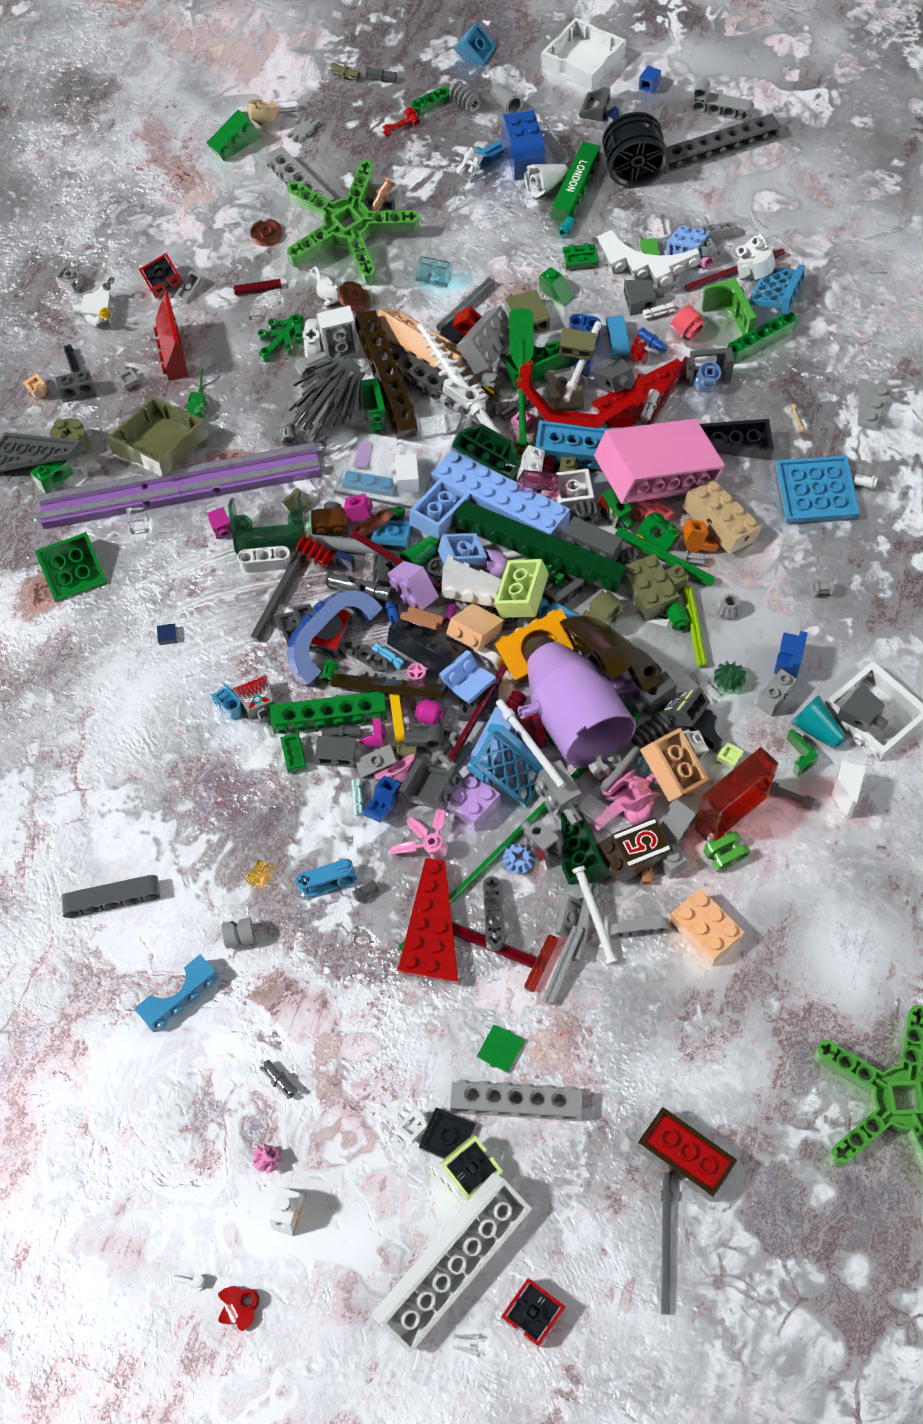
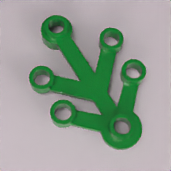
[257,314,305,362]

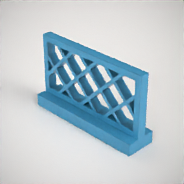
[749,265,805,314]
[472,724,544,807]

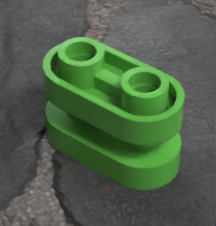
[703,831,751,872]

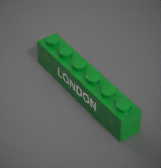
[551,141,602,222]

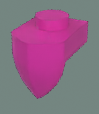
[359,718,386,747]

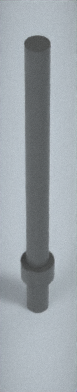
[660,1172,673,1315]

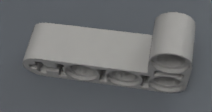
[692,78,755,121]

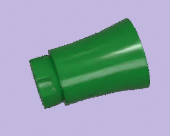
[400,536,439,566]

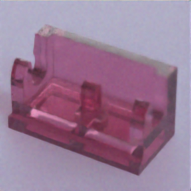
[517,469,559,496]

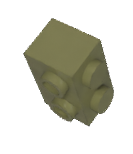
[558,328,597,360]

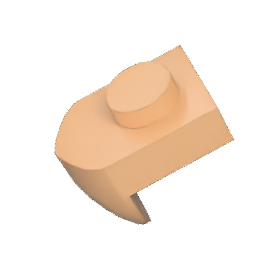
[23,373,49,399]

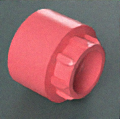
[670,304,704,339]

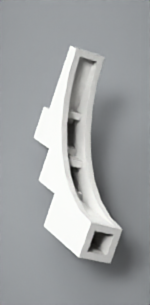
[597,230,702,288]

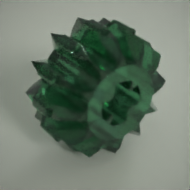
[714,661,746,694]

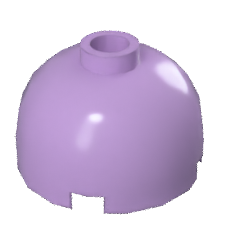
[485,550,508,579]

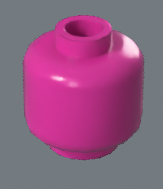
[415,699,445,725]

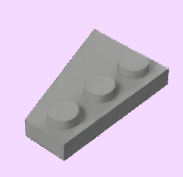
[857,378,892,431]

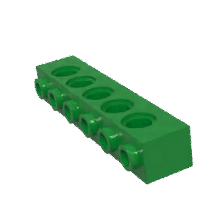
[270,691,387,734]

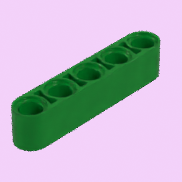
[727,312,797,364]

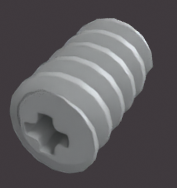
[450,80,482,113]

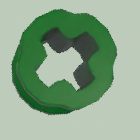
[318,660,339,685]

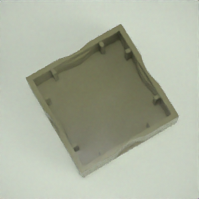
[107,396,209,478]

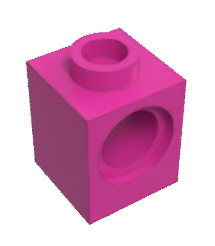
[344,493,373,523]
[207,507,233,539]

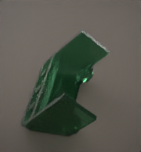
[228,492,306,555]

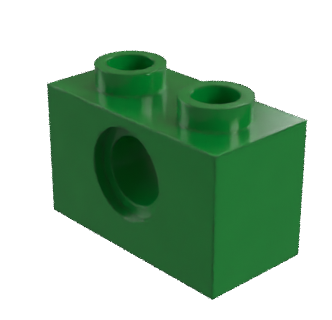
[30,460,73,493]
[637,511,683,552]

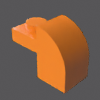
[682,519,719,553]

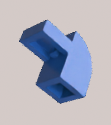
[363,776,401,823]

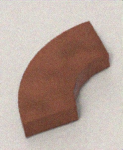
[350,508,395,538]

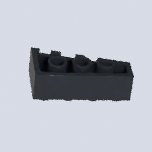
[700,419,774,460]
[387,619,471,675]

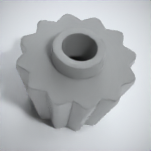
[717,593,742,619]

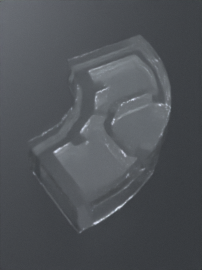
[248,289,281,320]

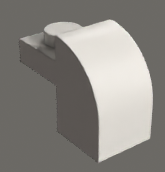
[737,249,776,280]

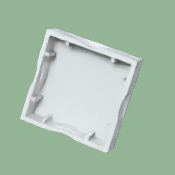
[542,18,626,90]

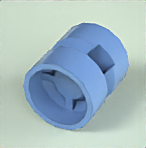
[693,361,721,392]

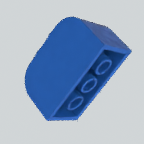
[501,109,545,181]

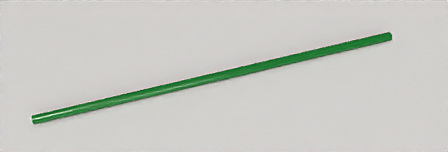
[397,768,588,952]

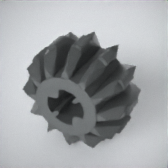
[570,498,601,524]

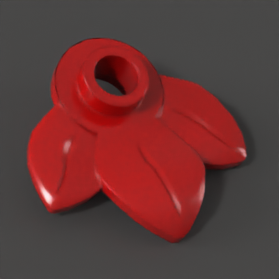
[218,1286,260,1331]

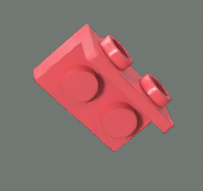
[630,499,674,532]

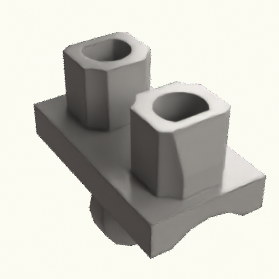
[588,752,622,782]

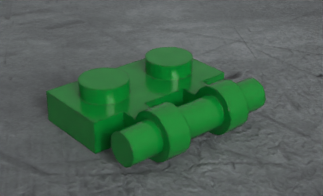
[562,243,599,270]

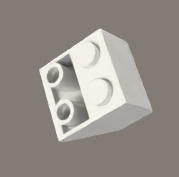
[831,761,868,819]

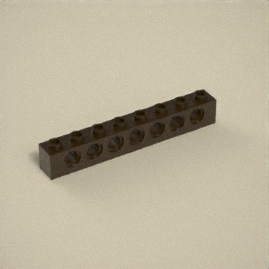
[354,310,420,440]

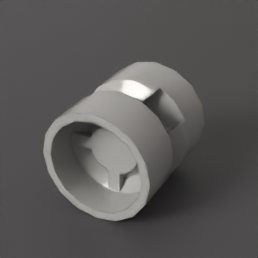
[222,917,255,949]

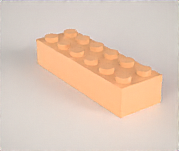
[378,309,470,376]

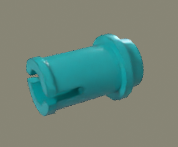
[558,216,575,237]

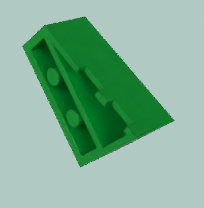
[206,110,261,161]

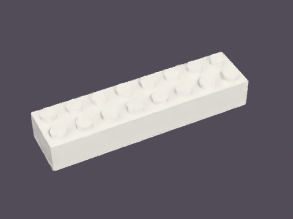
[371,1173,532,1354]

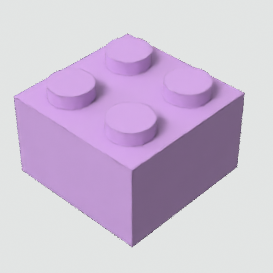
[388,561,439,610]
[446,772,501,831]

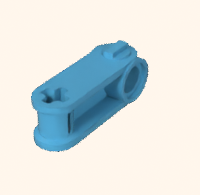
[295,859,357,898]

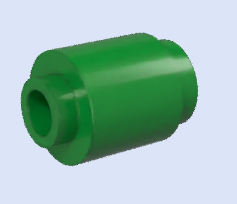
[667,602,690,631]

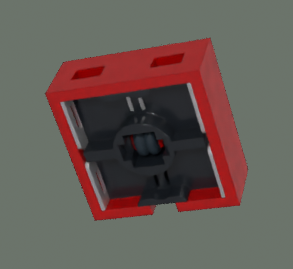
[139,253,184,298]
[501,1278,566,1348]

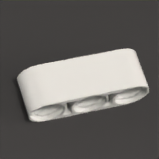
[237,546,292,573]

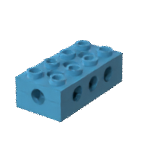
[535,420,609,470]

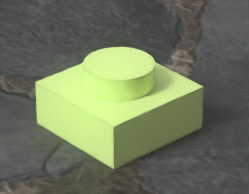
[716,742,744,769]

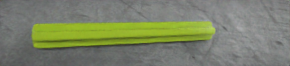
[683,585,708,668]

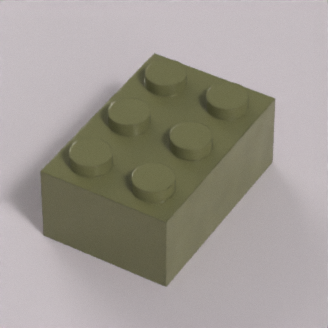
[623,554,680,621]

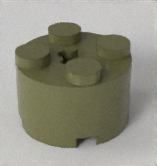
[50,418,89,459]
[582,589,625,627]

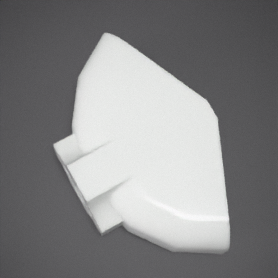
[303,319,323,359]

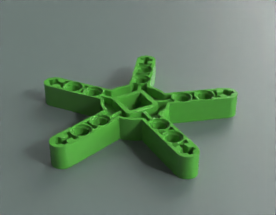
[287,160,419,285]
[814,1005,923,1168]

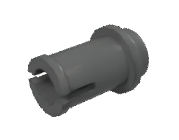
[352,880,379,902]

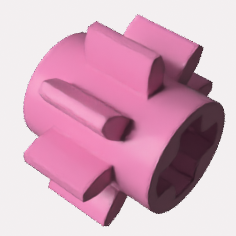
[252,1144,280,1173]

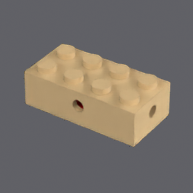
[682,479,762,554]

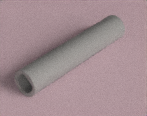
[307,534,380,555]

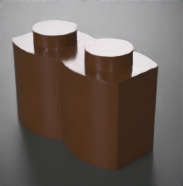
[311,507,348,536]

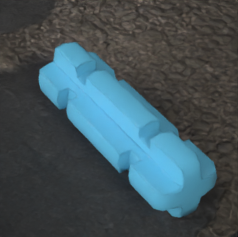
[372,643,405,669]

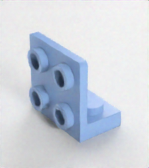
[666,226,710,255]
[439,650,497,703]

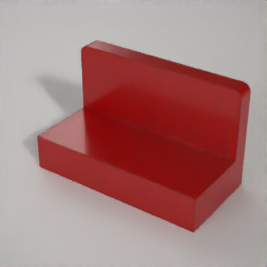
[517,714,547,749]

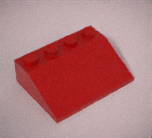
[153,292,188,380]

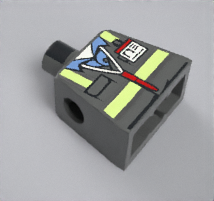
[662,687,710,726]

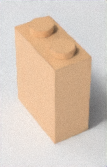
[446,603,504,651]

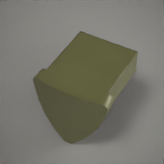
[281,488,310,517]

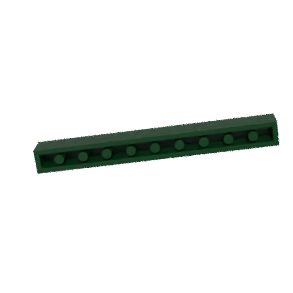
[454,500,627,593]

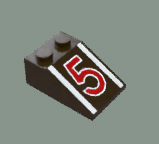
[596,817,673,883]

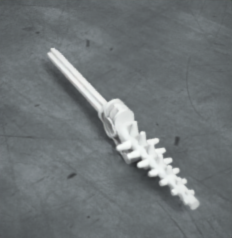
[417,323,520,476]

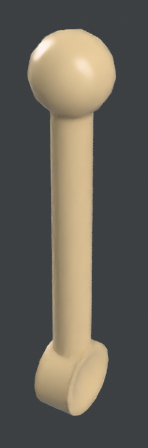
[789,404,805,433]

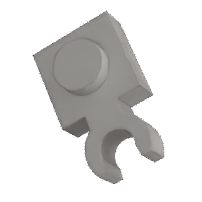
[113,362,140,390]

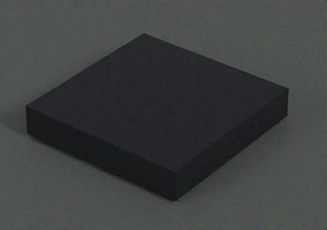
[419,1107,476,1159]

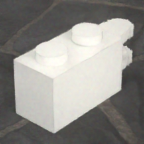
[392,449,419,493]

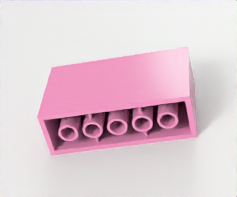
[594,418,725,504]

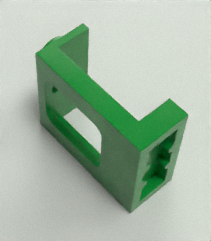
[362,378,386,435]

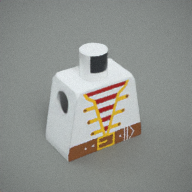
[269,1187,307,1236]

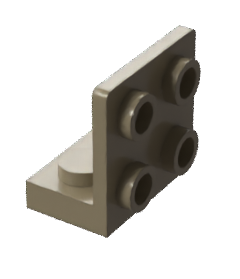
[547,370,584,410]

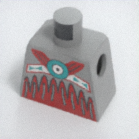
[233,675,274,723]
[521,821,562,869]

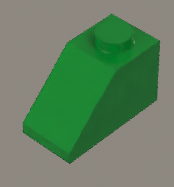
[539,267,575,307]

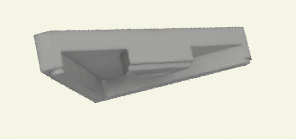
[544,365,587,385]

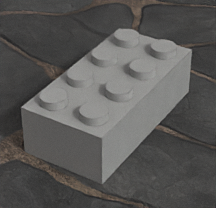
[456,305,509,374]

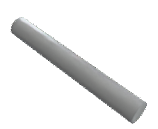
[600,746,640,792]

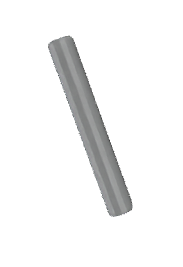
[543,925,583,1005]

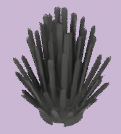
[288,352,366,442]

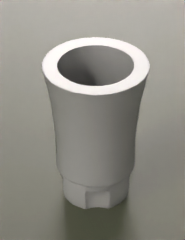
[490,83,523,113]

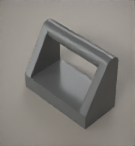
[579,87,611,122]
[542,571,585,606]

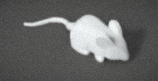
[309,266,340,305]

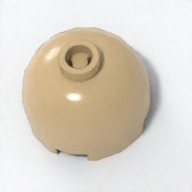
[248,99,278,127]

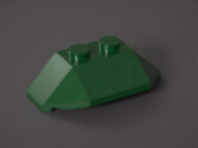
[451,423,520,480]

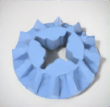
[503,842,535,874]

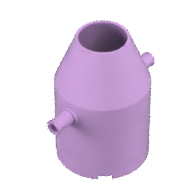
[518,642,636,769]

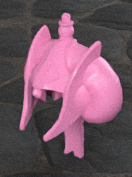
[589,769,661,831]

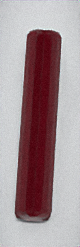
[233,279,282,295]

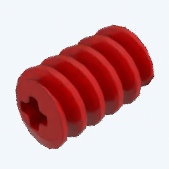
[295,532,336,569]

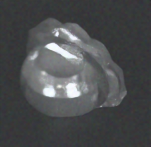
[353,925,376,946]

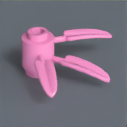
[389,808,448,859]

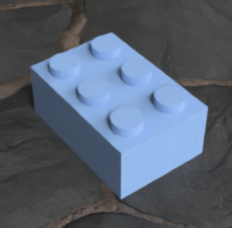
[409,478,470,541]
[471,707,519,775]

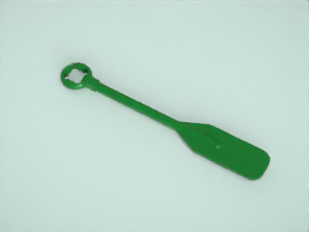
[509,308,534,461]

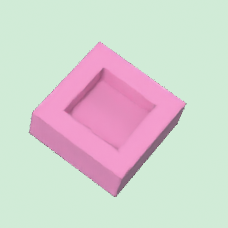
[511,411,535,430]

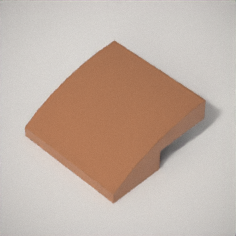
[400,606,447,630]

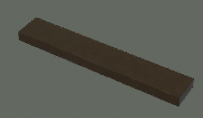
[330,673,446,698]

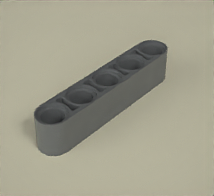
[61,875,161,918]

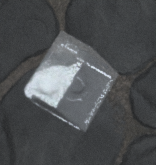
[416,411,464,442]

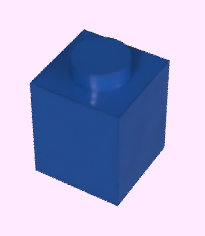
[639,66,661,94]

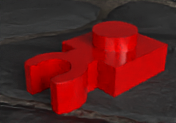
[630,336,648,366]

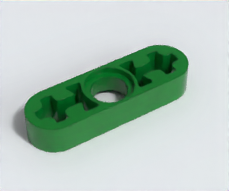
[410,87,450,115]

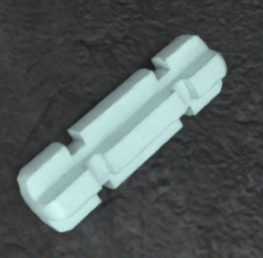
[352,778,365,816]

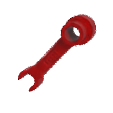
[383,107,421,136]

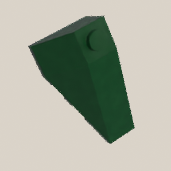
[561,804,611,885]

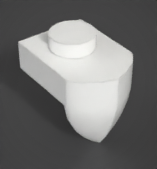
[395,1108,428,1145]

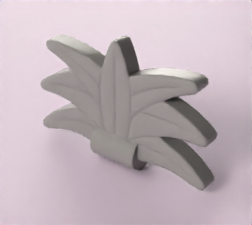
[287,117,321,144]

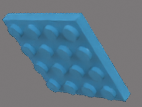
[775,455,860,523]

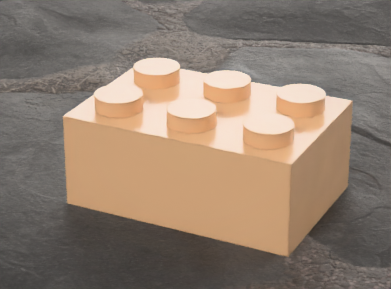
[640,728,709,801]
[669,888,745,966]

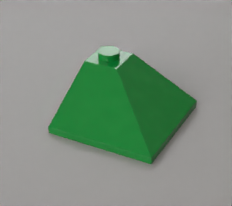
[35,532,107,602]

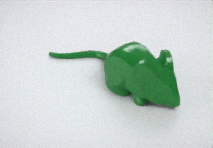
[184,367,208,419]

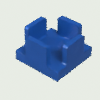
[774,631,808,679]

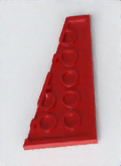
[592,358,687,428]
[397,857,459,985]

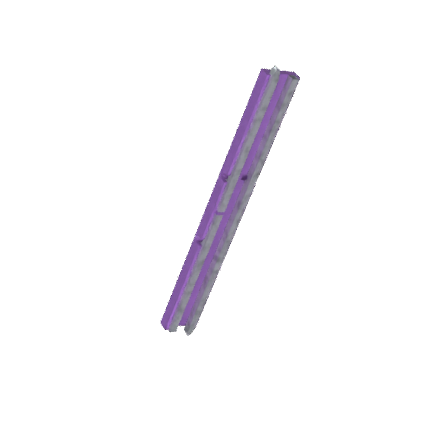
[33,442,323,529]

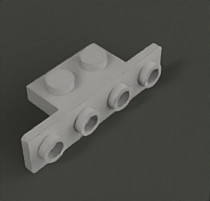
[555,883,598,961]

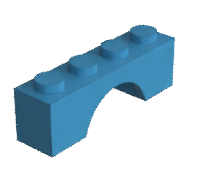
[134,954,219,1033]

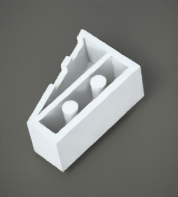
[441,555,502,607]

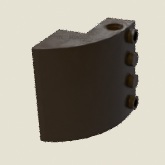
[560,616,663,692]

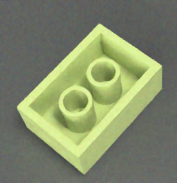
[494,559,549,618]

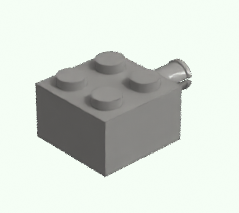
[535,760,583,826]

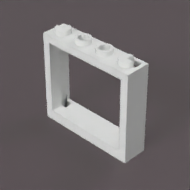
[825,661,923,762]

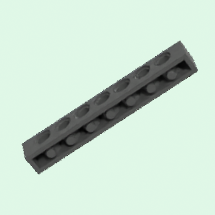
[664,113,781,174]
[381,341,496,422]

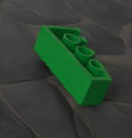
[499,340,576,390]

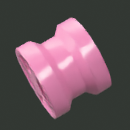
[407,663,427,682]

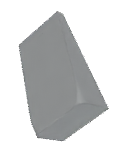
[174,270,207,304]

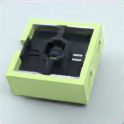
[439,1135,503,1201]

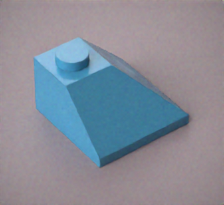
[453,23,497,66]

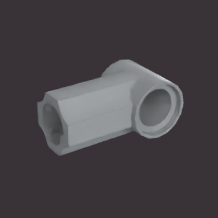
[294,352,329,379]

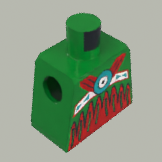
[598,488,634,530]

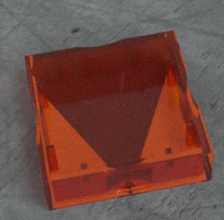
[694,747,779,842]

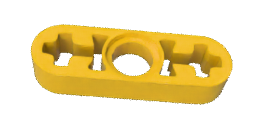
[389,693,405,743]

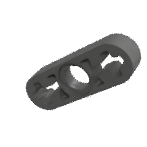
[340,639,388,673]

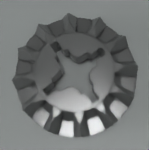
[424,556,444,582]

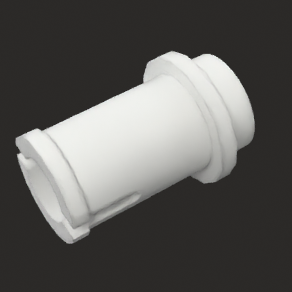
[854,474,878,490]

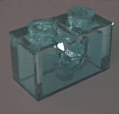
[415,256,452,288]

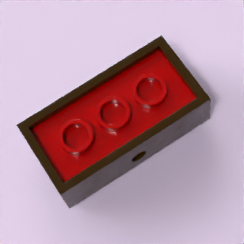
[636,1106,737,1202]

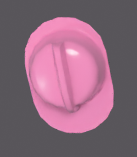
[374,754,415,784]

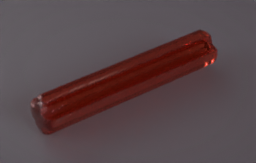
[524,935,558,992]

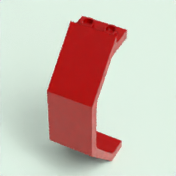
[515,360,645,428]

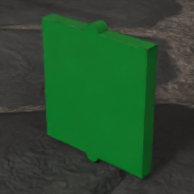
[476,1024,525,1074]

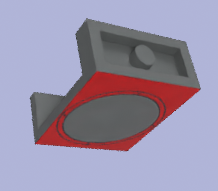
[309,609,353,659]

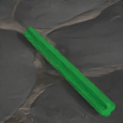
[615,527,715,586]

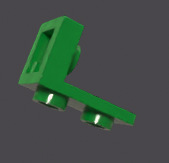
[786,729,818,777]

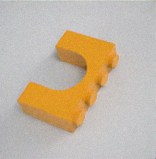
[494,609,575,686]

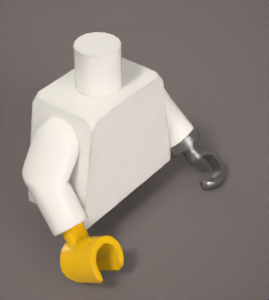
[73,277,115,327]

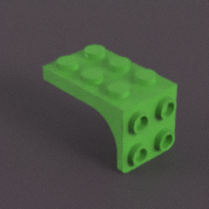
[701,278,757,336]

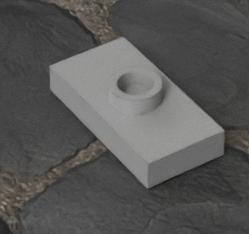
[355,744,398,778]

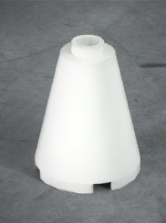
[524,164,569,198]

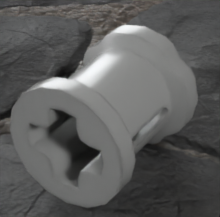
[280,423,297,446]
[813,579,835,597]

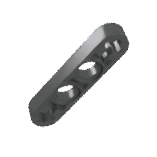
[483,876,505,951]

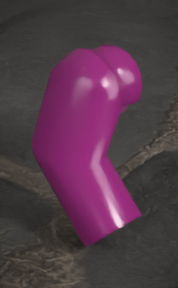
[446,604,457,626]

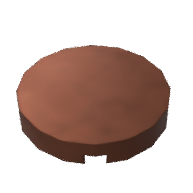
[250,219,282,246]
[337,281,370,311]

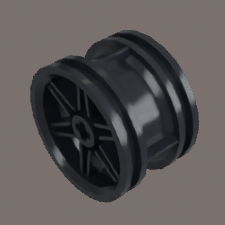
[602,112,669,188]

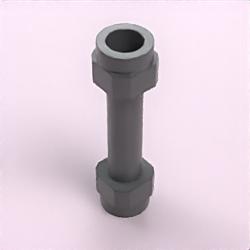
[765,781,815,810]

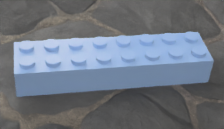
[431,450,570,538]

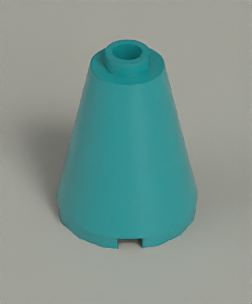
[790,695,846,748]

